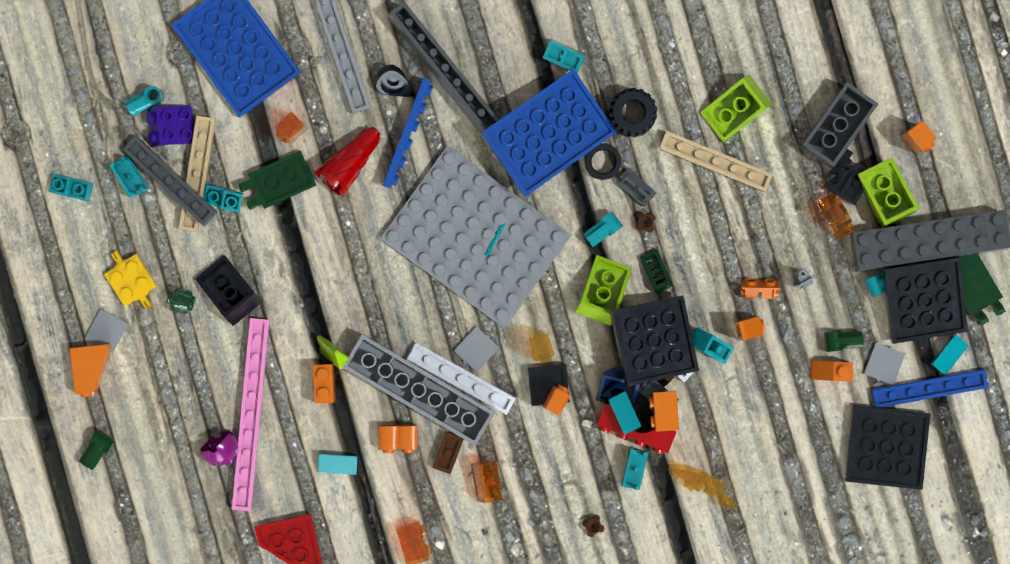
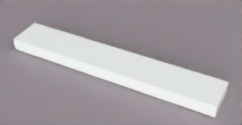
[406,342,516,415]

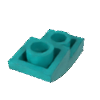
[49,173,94,202]
[204,183,243,212]

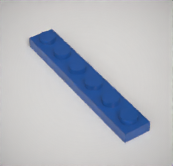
[383,78,433,189]

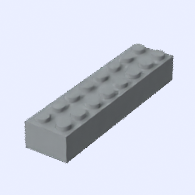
[343,334,495,446]

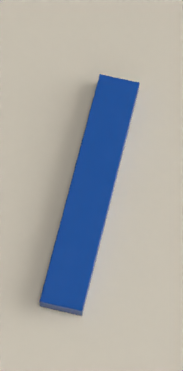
[871,369,989,408]

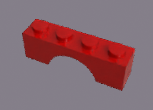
[596,403,677,455]

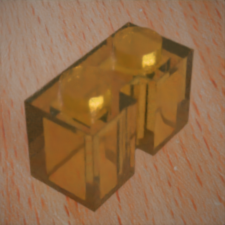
[529,333,555,364]

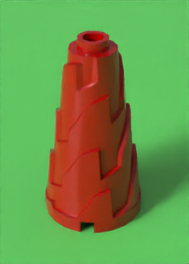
[314,127,381,197]

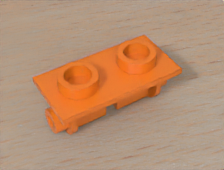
[740,278,780,299]

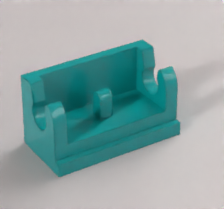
[543,39,586,74]
[109,156,149,198]
[621,448,649,490]

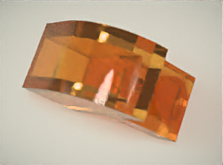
[817,192,854,240]

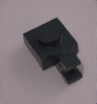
[826,149,853,184]

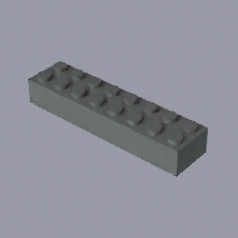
[850,209,1010,272]

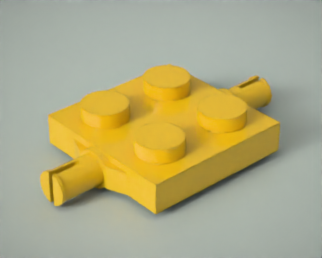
[104,250,158,310]

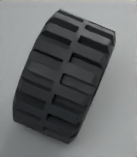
[608,88,657,138]

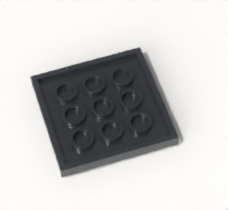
[883,256,968,344]
[610,295,699,387]
[845,405,931,490]

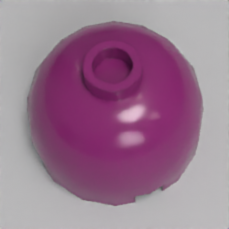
[199,429,239,466]

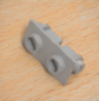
[793,268,816,289]

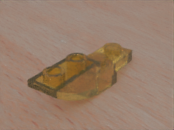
[667,464,738,510]

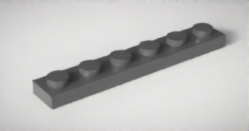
[123,136,218,226]

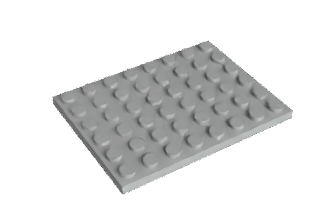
[380,146,571,328]

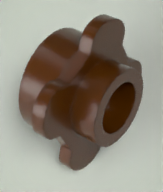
[635,212,656,233]
[582,515,605,537]

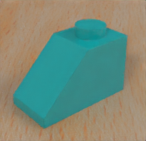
[692,327,734,364]

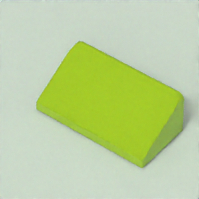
[317,335,349,370]

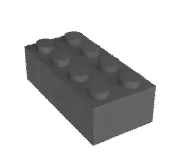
[800,82,878,168]

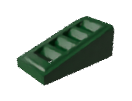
[640,249,673,294]

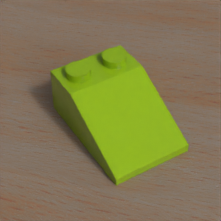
[700,75,773,143]
[858,157,919,228]
[575,255,632,326]

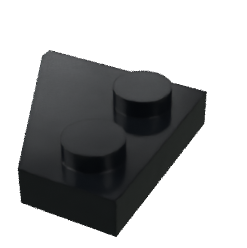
[822,163,868,205]

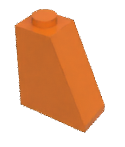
[70,344,111,397]

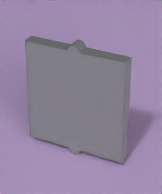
[85,309,129,353]
[454,326,499,372]
[864,343,905,385]

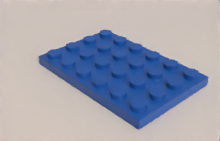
[172,0,301,118]
[480,69,617,197]

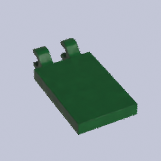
[238,150,317,210]
[960,254,1006,325]

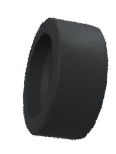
[585,143,621,180]

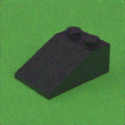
[195,255,262,326]

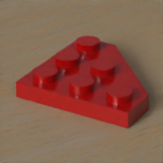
[255,513,323,564]

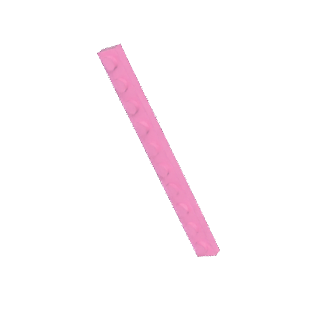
[232,318,270,511]

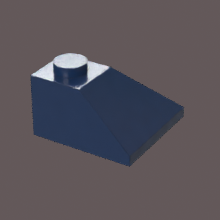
[595,365,640,407]

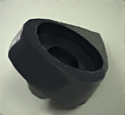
[375,64,415,97]

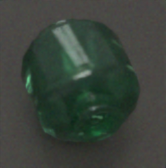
[166,287,196,314]

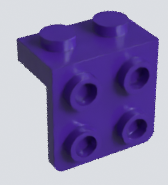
[146,105,194,148]

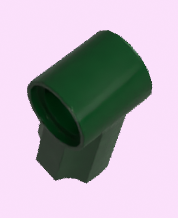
[824,331,864,352]
[79,429,115,470]

